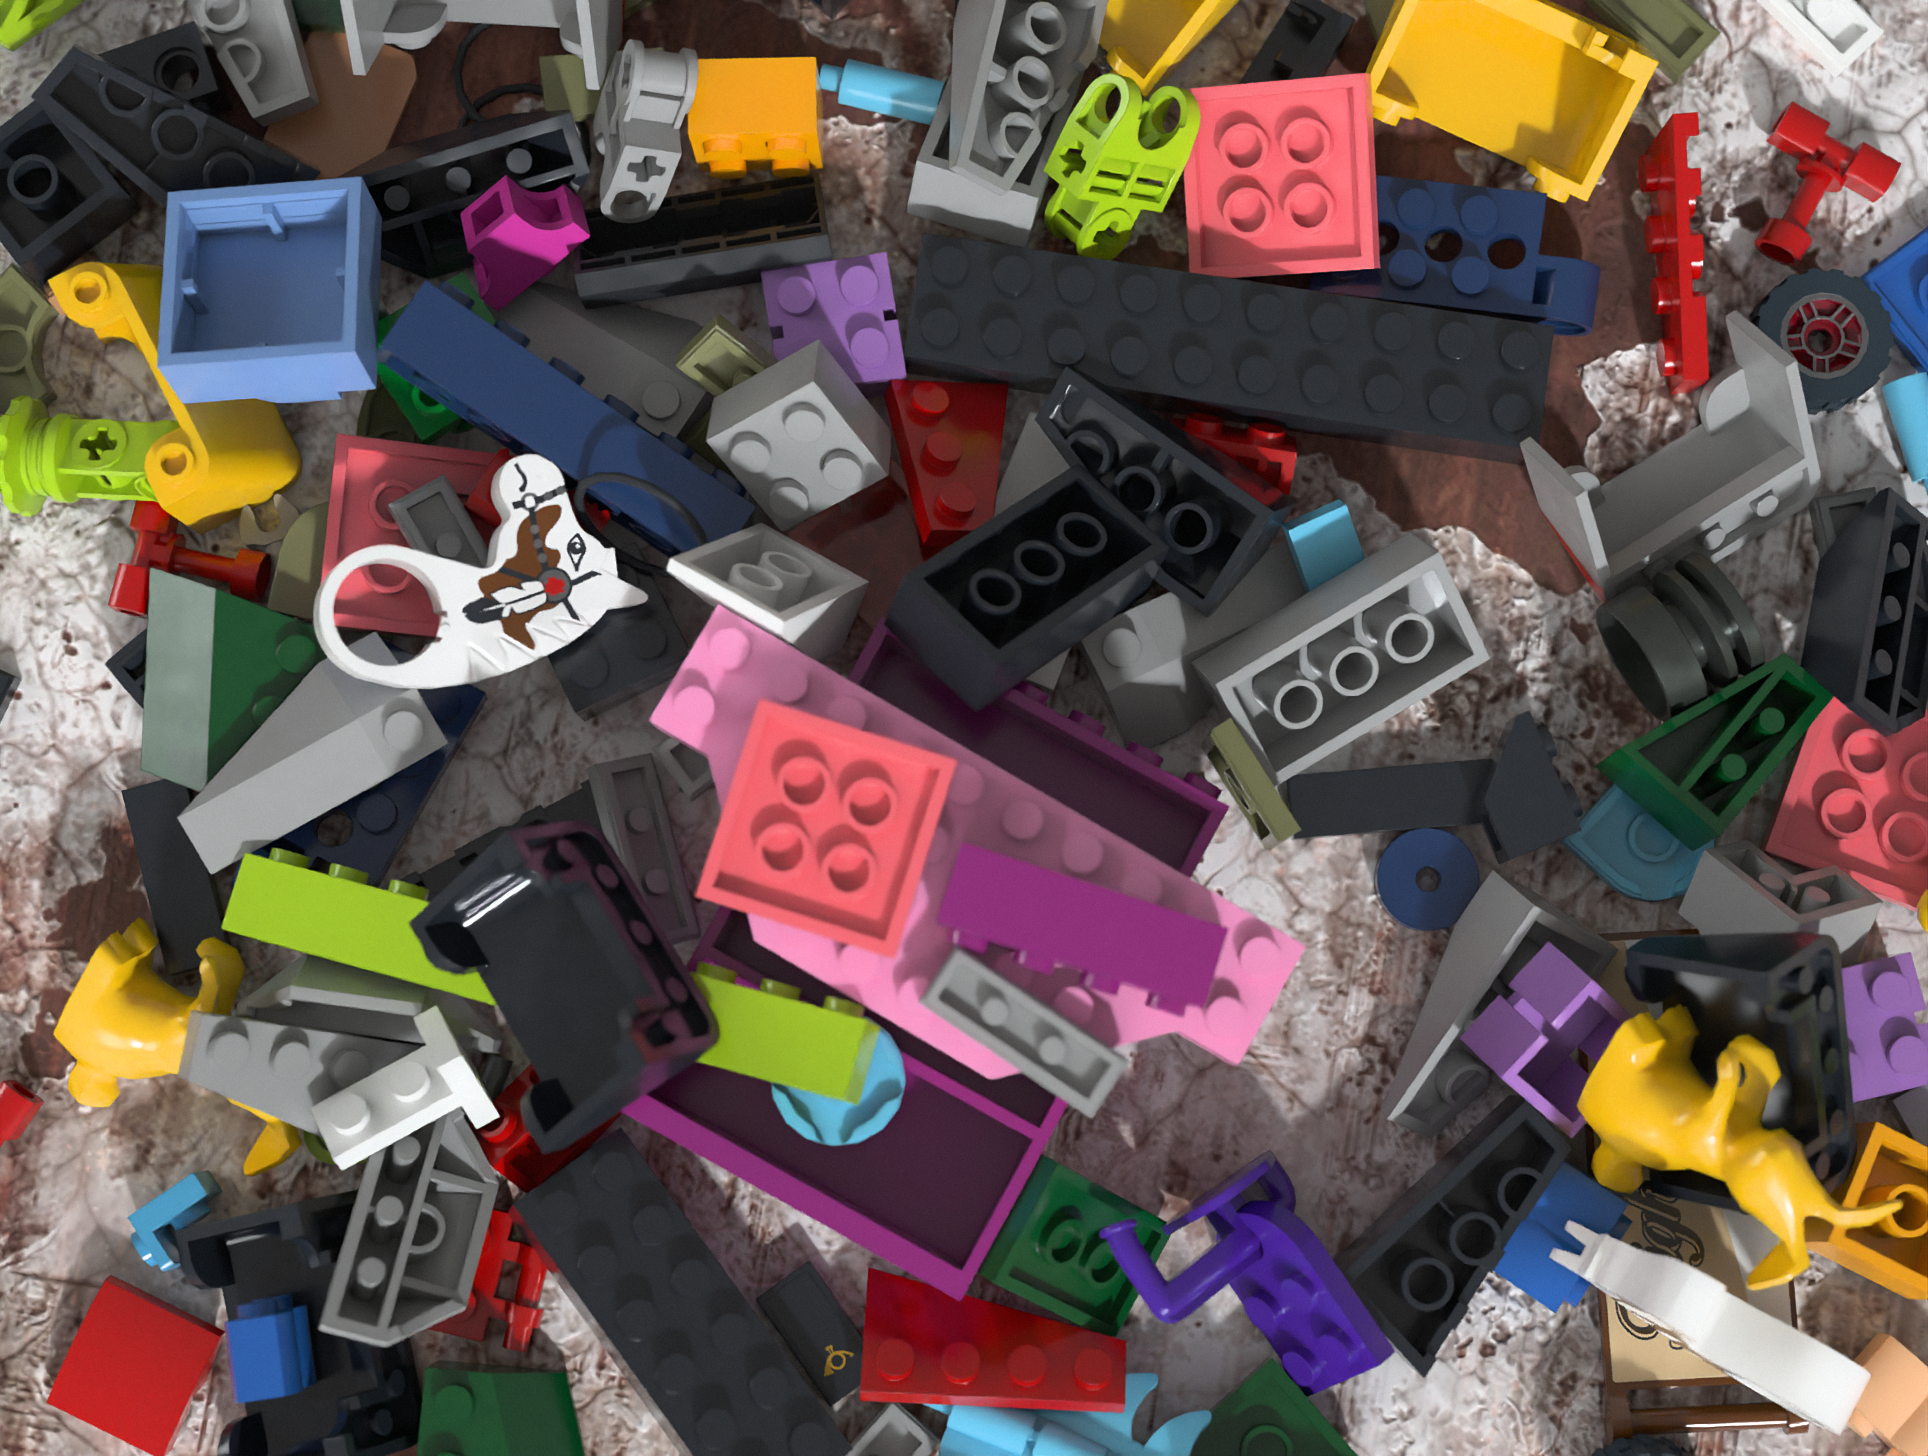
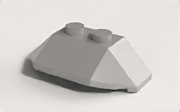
[235,954,504,1053]
[319,1106,499,1347]

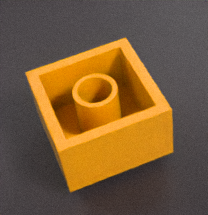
[688,57,823,179]
[1803,1121,1928,1300]

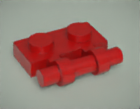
[426,1207,549,1353]

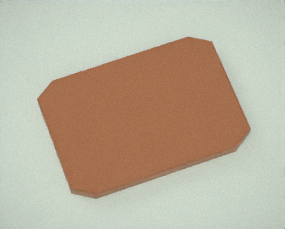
[264,22,419,180]

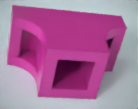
[460,175,591,312]

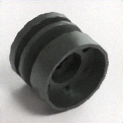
[1596,551,1765,722]

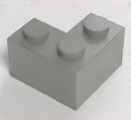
[1678,839,1883,967]

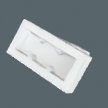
[310,1005,500,1170]

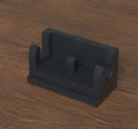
[1238,0,1355,84]

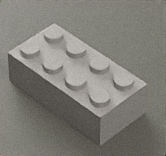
[1191,532,1490,787]

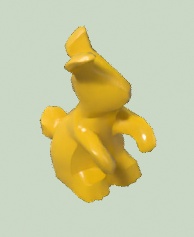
[53,917,303,1177]
[1576,1004,1904,1290]

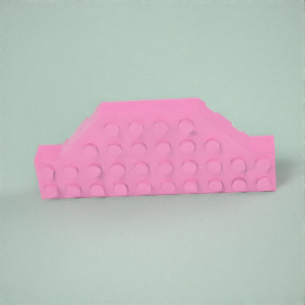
[649,604,1306,1080]

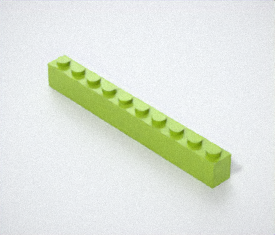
[221,847,881,1106]

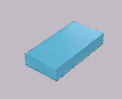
[1282,499,1365,594]

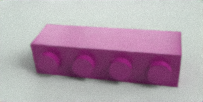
[936,842,1229,1018]

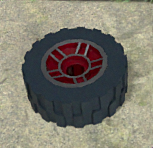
[1750,268,1894,415]

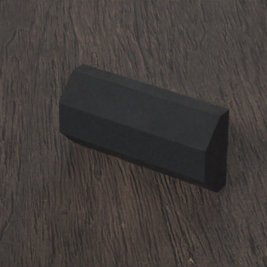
[574,173,833,310]

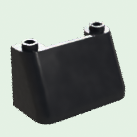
[409,820,721,1154]
[1624,931,1857,1215]
[175,1189,422,1456]

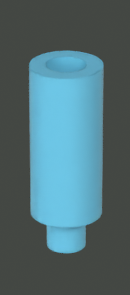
[819,59,946,125]
[1881,372,1928,495]

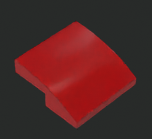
[46,1275,226,1456]

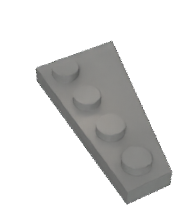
[187,0,320,127]
[177,1010,425,1138]

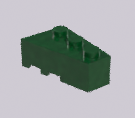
[1594,653,1834,852]

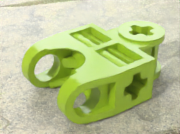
[1043,73,1201,260]

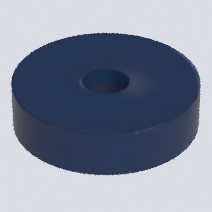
[1374,828,1480,931]

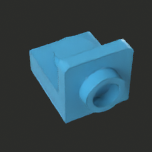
[127,1170,223,1272]

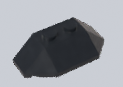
[335,110,590,280]
[1800,487,1928,736]

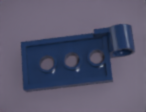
[1309,175,1601,337]
[232,637,488,889]

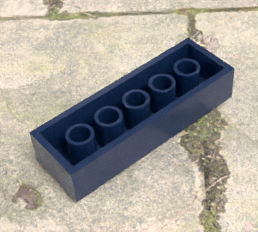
[377,280,756,559]

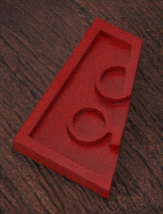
[884,379,1008,546]

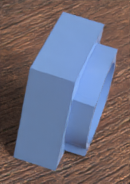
[157,177,382,404]

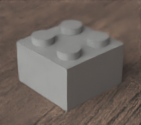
[706,339,892,532]

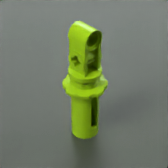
[0,395,180,517]

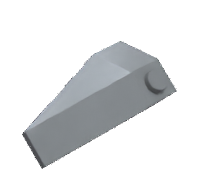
[949,0,1108,196]
[483,281,715,443]
[1076,541,1306,749]
[177,631,448,875]
[1381,870,1618,1138]

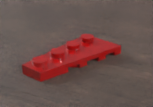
[1638,112,1709,394]
[860,1267,1126,1413]

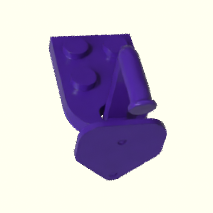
[1099,1150,1396,1397]

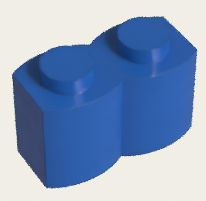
[1494,1158,1633,1313]
[224,1294,317,1403]

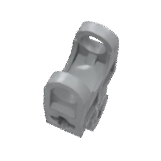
[593,39,698,223]

